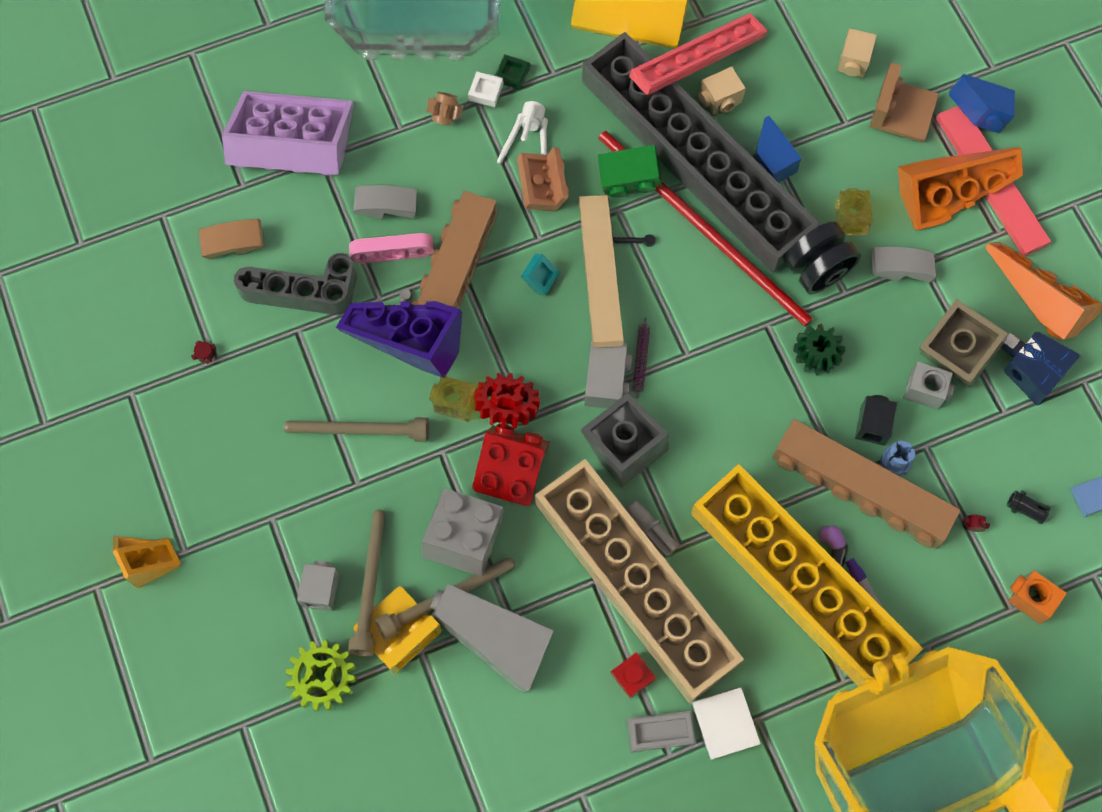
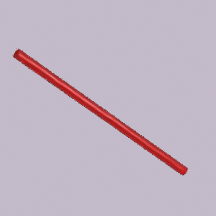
[599,131,813,327]

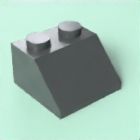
[581,393,669,487]

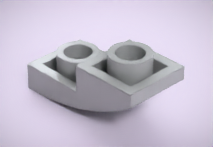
[353,185,417,219]
[871,247,936,283]

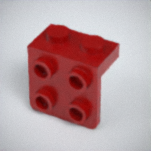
[472,424,550,506]

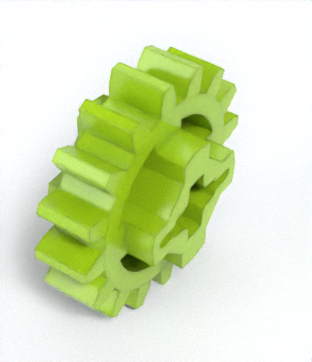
[285,640,357,712]

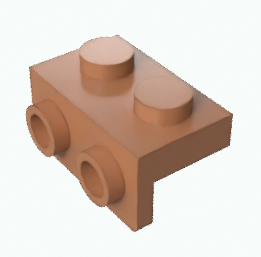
[517,148,569,211]

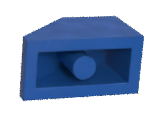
[949,74,1015,133]
[755,116,802,183]

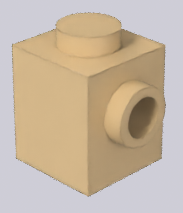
[837,28,877,78]
[699,67,746,116]

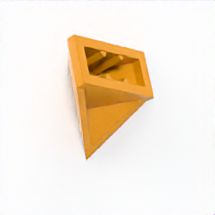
[113,536,181,588]

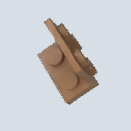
[869,62,938,142]

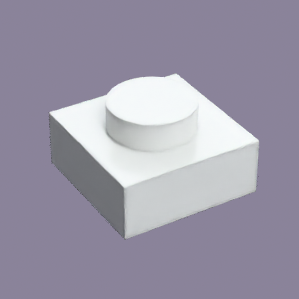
[468,71,503,107]

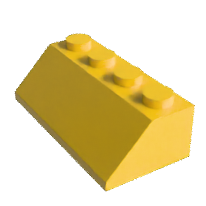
[571,0,689,49]

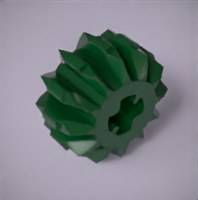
[793,323,845,376]

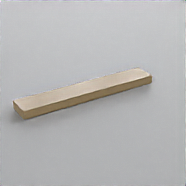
[579,195,624,348]

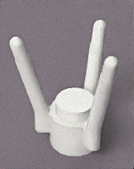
[497,101,548,164]

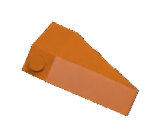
[898,147,1023,231]
[985,242,1102,340]

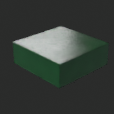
[495,54,530,90]

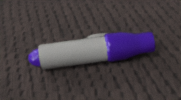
[845,558,883,607]

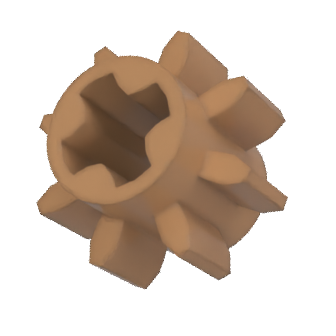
[426,92,463,125]

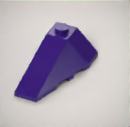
[336,301,462,378]

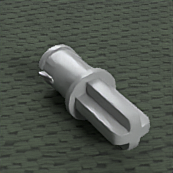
[626,500,678,557]

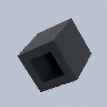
[855,395,897,446]

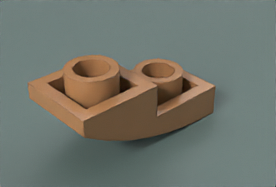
[199,219,264,260]

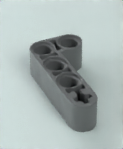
[234,253,357,315]

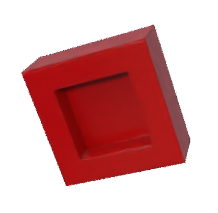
[610,652,656,699]

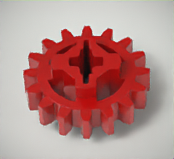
[474,373,540,429]

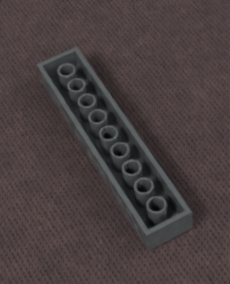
[582,32,821,274]

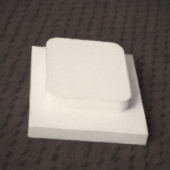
[692,687,760,760]

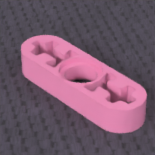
[349,233,434,263]

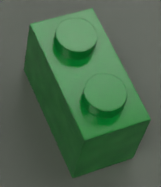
[598,145,662,198]

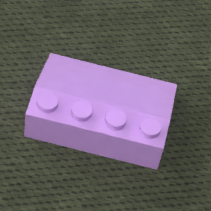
[222,91,353,175]

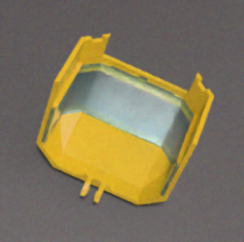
[815,647,1073,812]

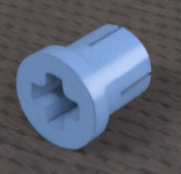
[881,441,915,476]

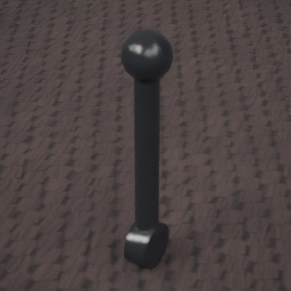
[612,234,655,247]

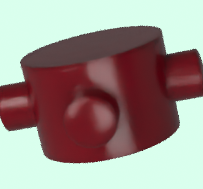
[191,340,217,364]
[963,515,990,532]

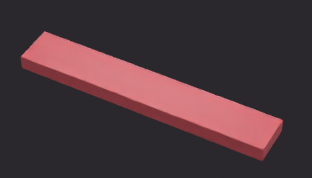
[629,13,768,96]
[936,106,1051,256]

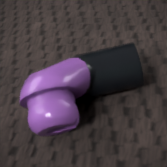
[819,525,848,568]

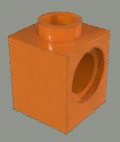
[1008,570,1067,624]

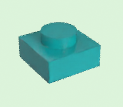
[521,254,560,295]

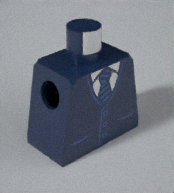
[1001,332,1081,406]

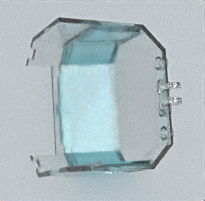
[325,0,502,61]

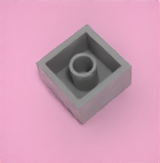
[422,488,503,576]

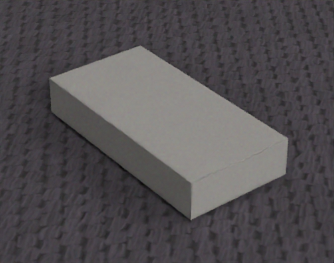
[627,711,696,753]

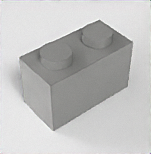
[585,340,632,409]

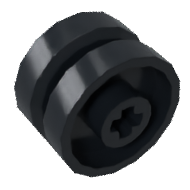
[784,221,862,295]

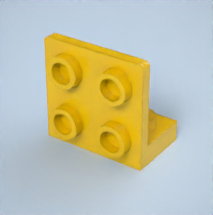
[354,586,442,675]

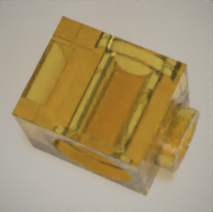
[835,188,873,235]
[429,376,477,422]

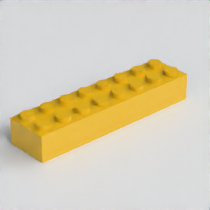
[691,464,923,687]

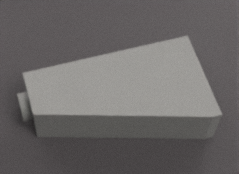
[430,584,554,693]

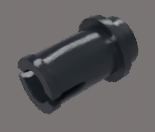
[1007,490,1051,524]

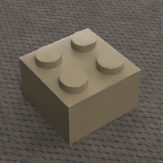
[919,299,1008,388]

